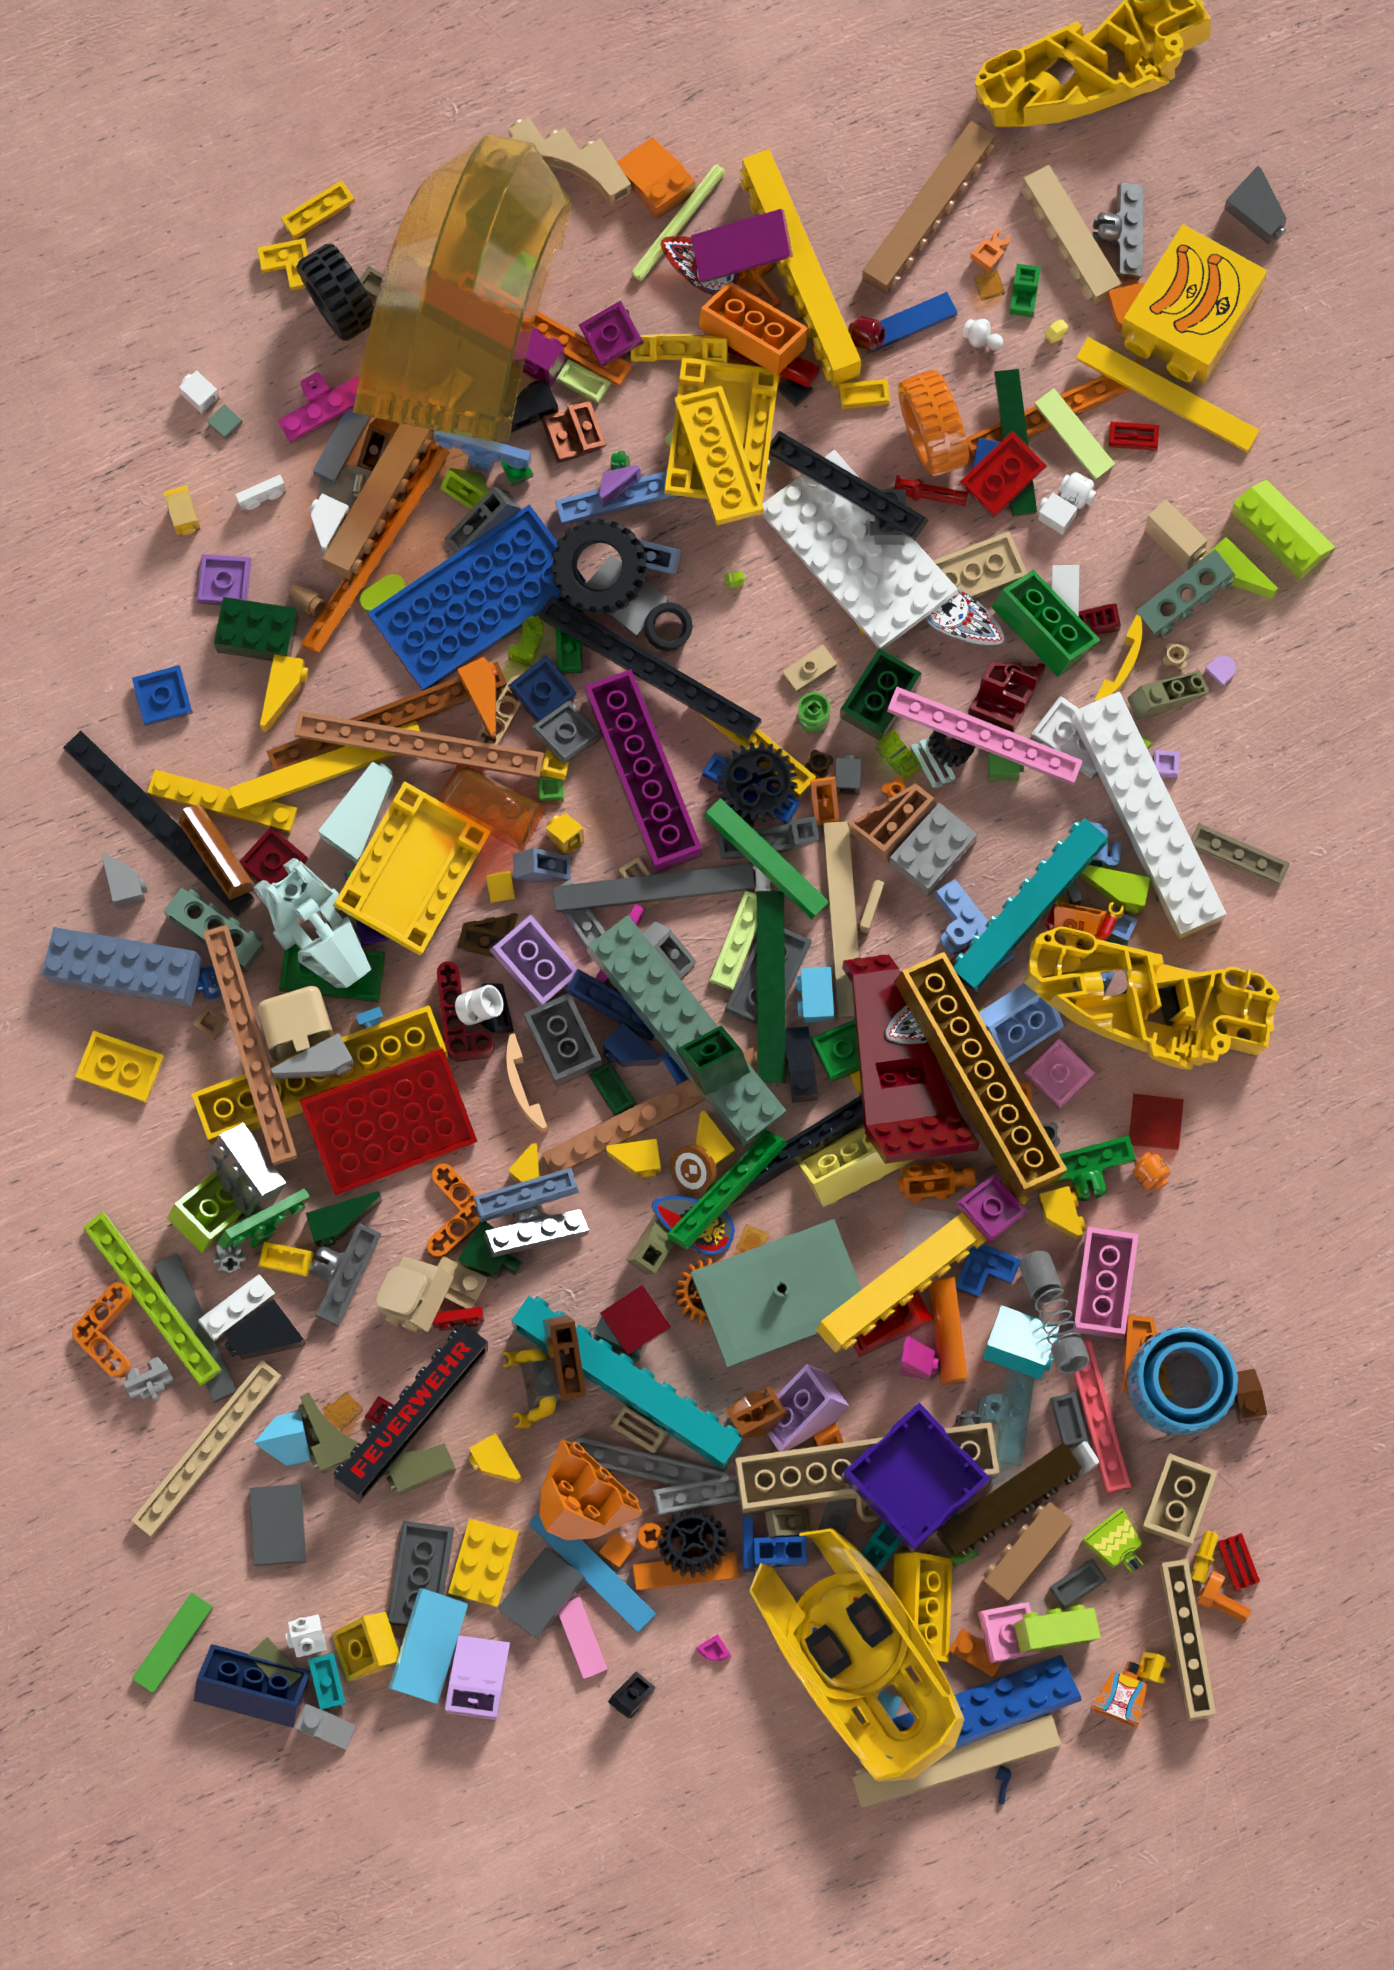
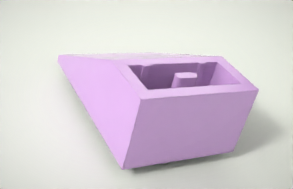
[445,1636,510,1720]

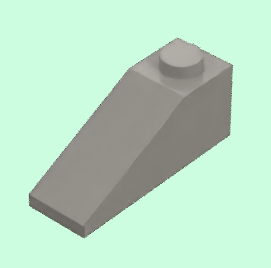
[271,1033,354,1079]

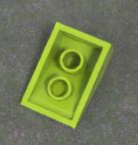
[167,1172,244,1253]

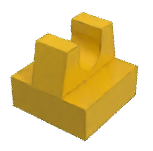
[1138,1652,1171,1684]

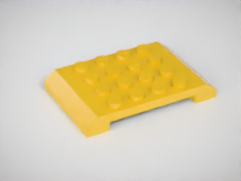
[664,357,779,504]
[333,781,491,956]

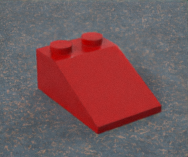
[853,1290,932,1357]

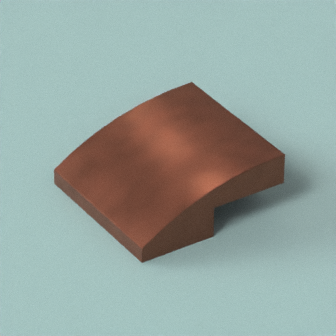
[541,401,606,463]

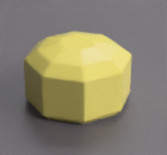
[1045,319,1069,343]

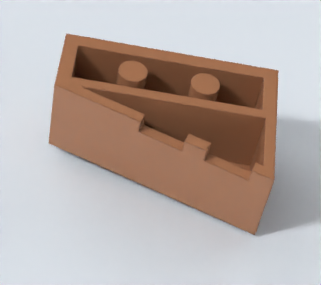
[847,783,936,863]

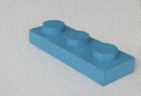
[356,1006,383,1029]

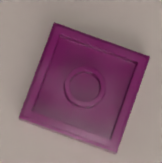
[579,300,644,367]
[956,1173,1028,1243]

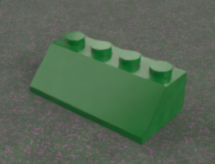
[991,570,1100,677]

